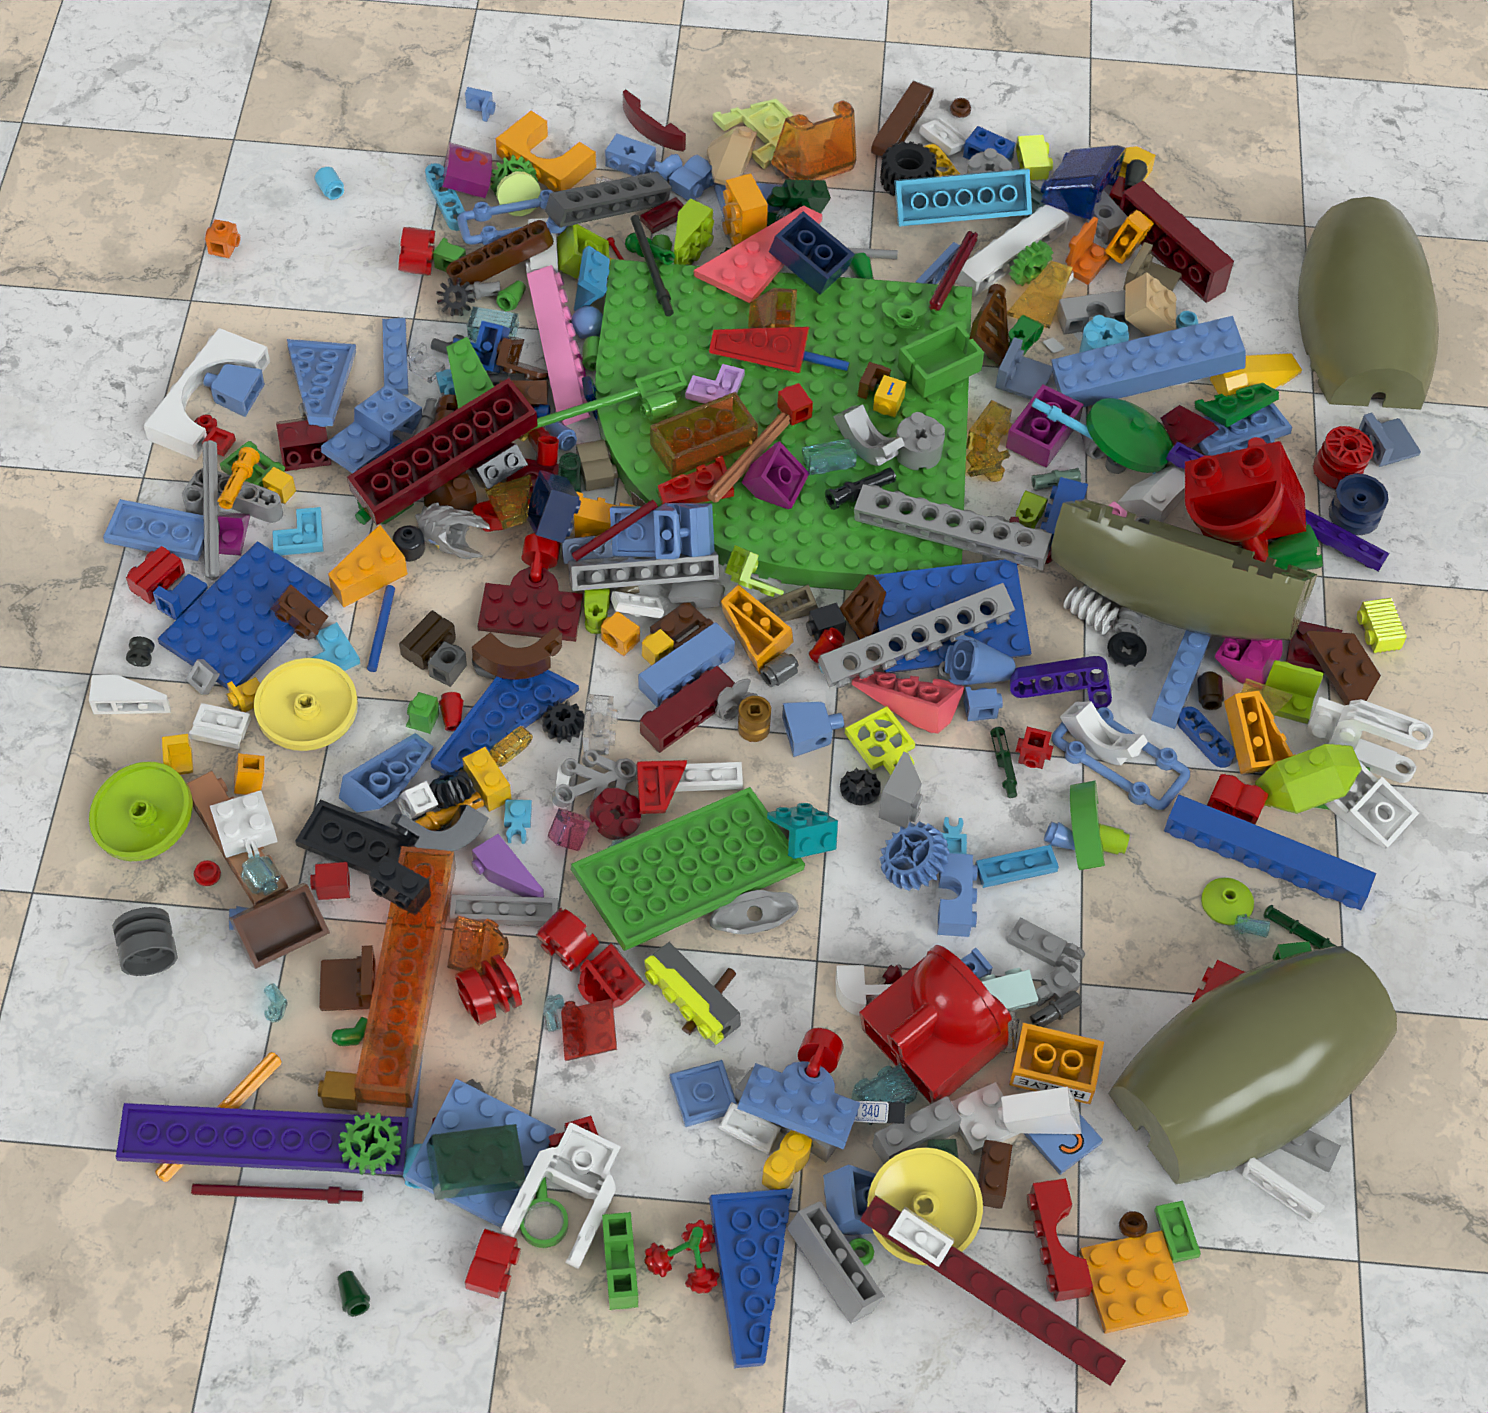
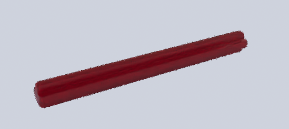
[929,230,978,311]

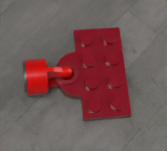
[477,533,583,642]

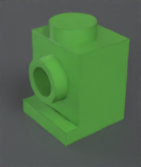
[433,237,466,272]
[406,692,440,734]

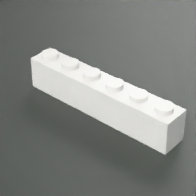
[955,202,1069,297]

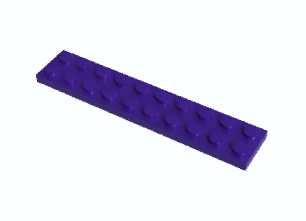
[116,1103,409,1175]

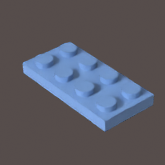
[103,499,204,561]

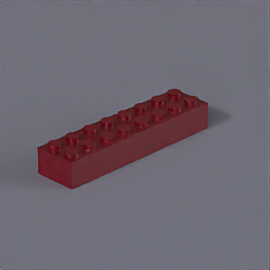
[347,378,538,525]

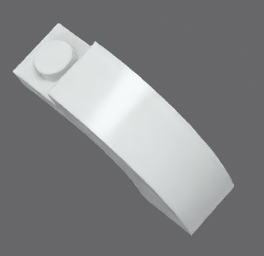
[1060,702,1148,766]

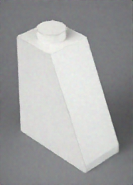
[998,1087,1082,1134]

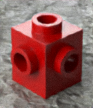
[1015,726,1054,769]

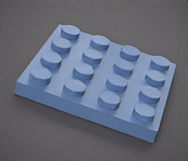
[405,1079,556,1228]

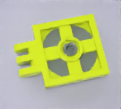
[845,706,915,775]

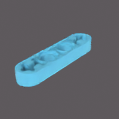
[425,163,467,231]

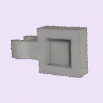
[1036,965,1080,1007]

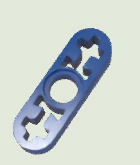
[1177,707,1235,768]

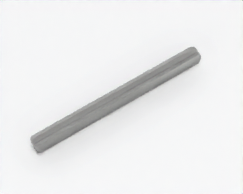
[202,440,219,579]

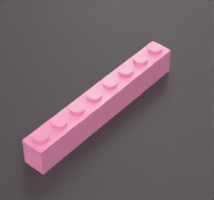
[527,265,590,426]

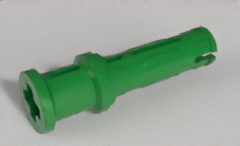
[625,233,675,265]

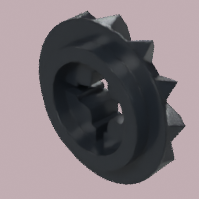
[1107,632,1147,667]
[840,767,881,806]

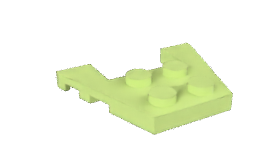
[713,99,803,169]

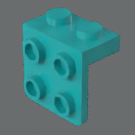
[767,803,838,859]

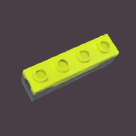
[644,942,741,1045]

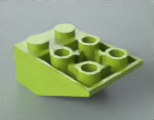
[674,198,714,265]

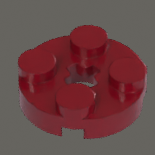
[589,788,641,840]

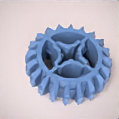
[879,821,950,891]

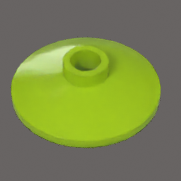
[1201,877,1254,925]

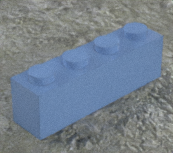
[638,622,735,707]
[1151,630,1210,729]

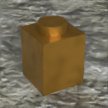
[318,1071,362,1111]

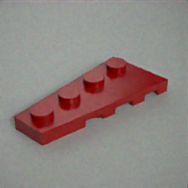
[709,326,810,373]

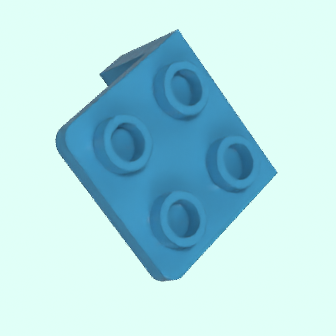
[574,246,610,311]

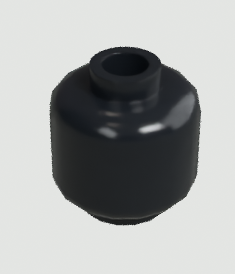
[392,525,425,562]

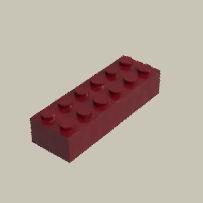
[1120,180,1234,303]

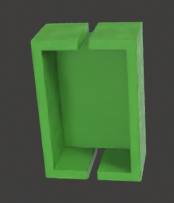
[897,322,984,398]

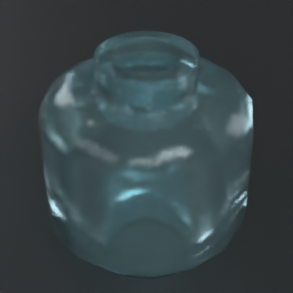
[240,854,281,896]

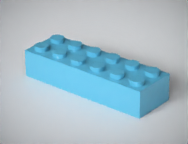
[894,168,1032,226]

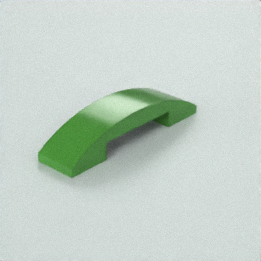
[1070,780,1105,870]

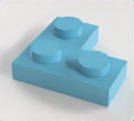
[273,507,324,556]
[311,623,361,671]

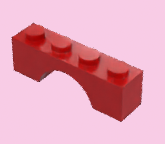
[1027,1178,1093,1302]

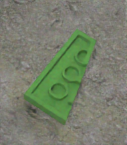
[446,337,494,409]

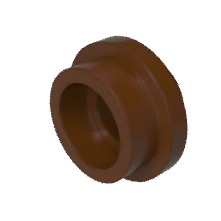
[950,98,971,118]
[1119,1211,1148,1238]

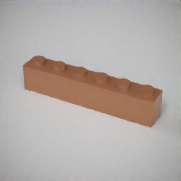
[187,771,288,906]

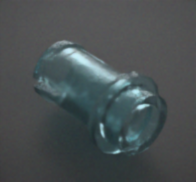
[1234,914,1270,938]

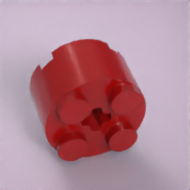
[399,227,436,276]
[536,908,599,972]

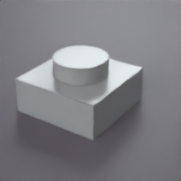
[185,659,220,695]

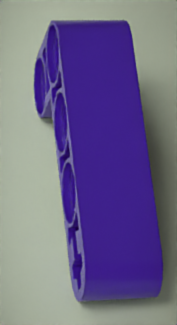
[1010,656,1112,709]

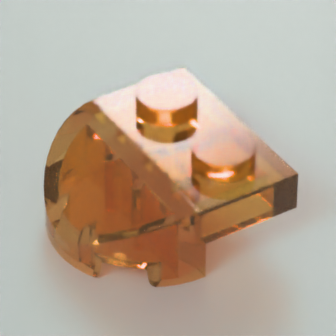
[447,916,509,975]

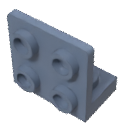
[995,337,1053,400]
[1359,413,1421,467]

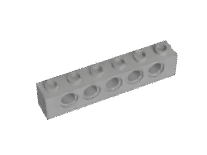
[568,551,719,591]

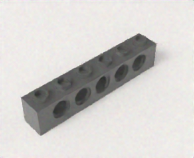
[545,171,672,228]

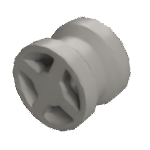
[1114,607,1142,635]

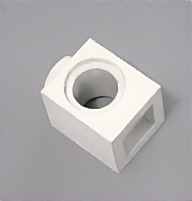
[395,781,438,820]

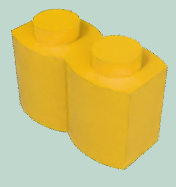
[762,1130,812,1190]

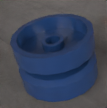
[1329,474,1389,535]

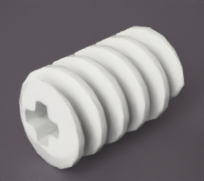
[1063,585,1119,635]

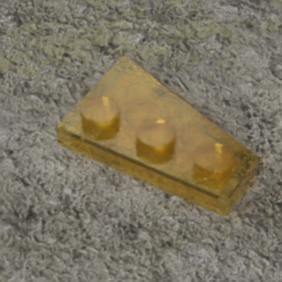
[1007,261,1073,329]
[485,475,532,529]

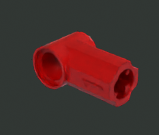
[528,427,559,466]

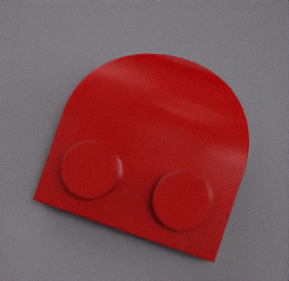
[578,943,646,1009]

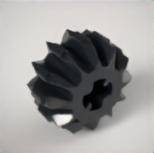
[436,277,475,316]
[542,699,585,744]
[429,770,475,809]

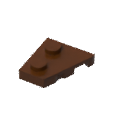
[840,574,886,639]

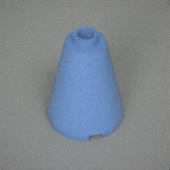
[945,635,1016,686]

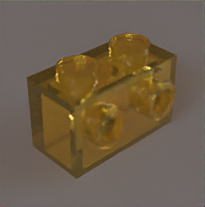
[966,400,1012,458]

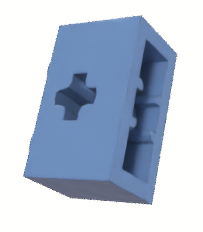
[605,134,656,176]

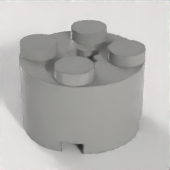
[967,148,1012,174]
[896,412,945,470]

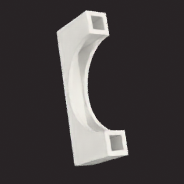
[144,328,270,460]

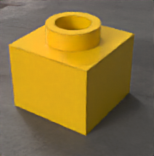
[262,467,296,504]
[642,629,674,665]

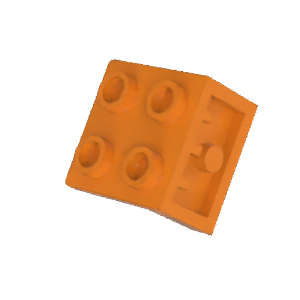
[1065,217,1111,285]

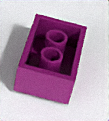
[1005,384,1084,468]

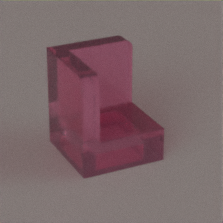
[548,808,591,851]

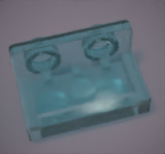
[802,439,857,475]

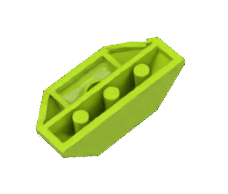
[1255,744,1362,814]

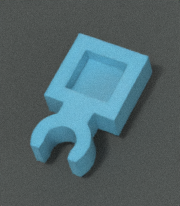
[436,369,456,395]
[504,800,532,844]
[942,817,967,854]

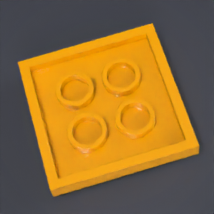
[1079,1231,1189,1334]

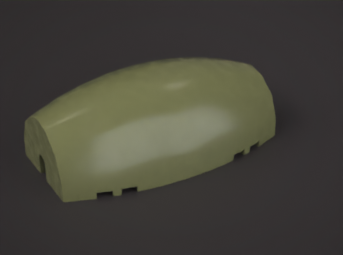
[1298,197,1439,410]
[1051,499,1317,641]
[1108,946,1397,1185]

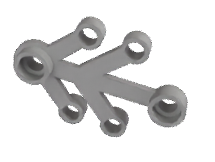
[552,750,637,820]

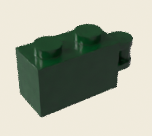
[767,180,831,214]

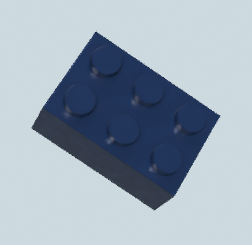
[769,211,855,295]
[524,470,581,543]

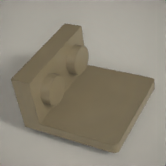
[1123,242,1181,291]

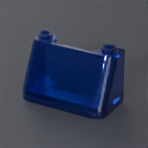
[1040,145,1126,220]

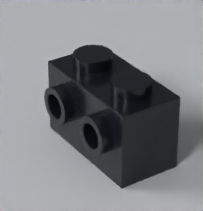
[369,855,431,916]

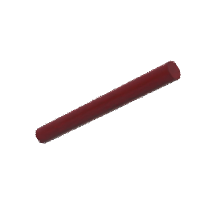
[571,499,658,561]

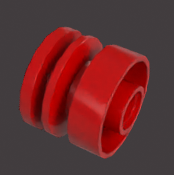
[1313,426,1374,489]
[455,954,522,1026]

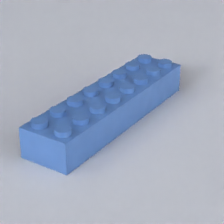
[1051,316,1246,407]

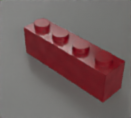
[640,665,735,753]

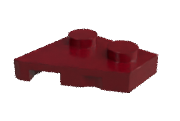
[1160,405,1219,448]

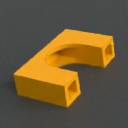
[496,111,596,192]

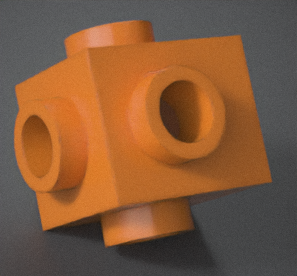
[205,219,240,259]

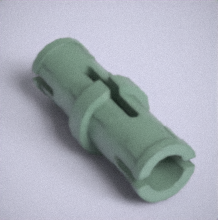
[1031,468,1081,490]

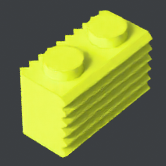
[1015,135,1053,181]
[1357,597,1407,653]

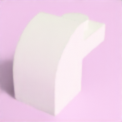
[835,965,892,1016]

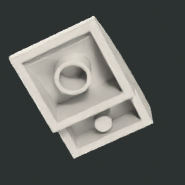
[1325,761,1419,849]

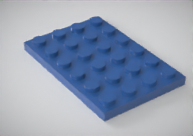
[157,541,333,690]
[874,560,1032,673]

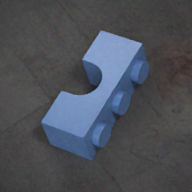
[937,853,978,937]

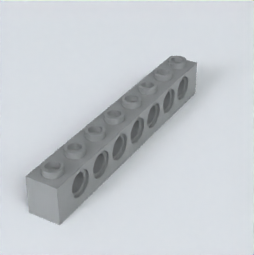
[854,484,1052,570]
[818,583,1015,688]

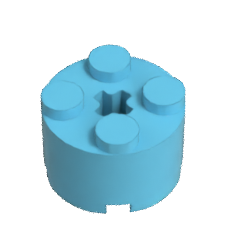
[1079,315,1129,353]

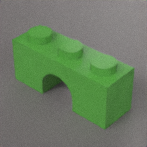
[602,1212,638,1310]

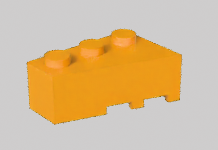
[574,492,634,543]
[1224,691,1296,775]

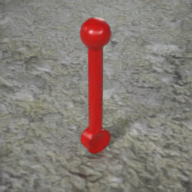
[607,237,624,260]

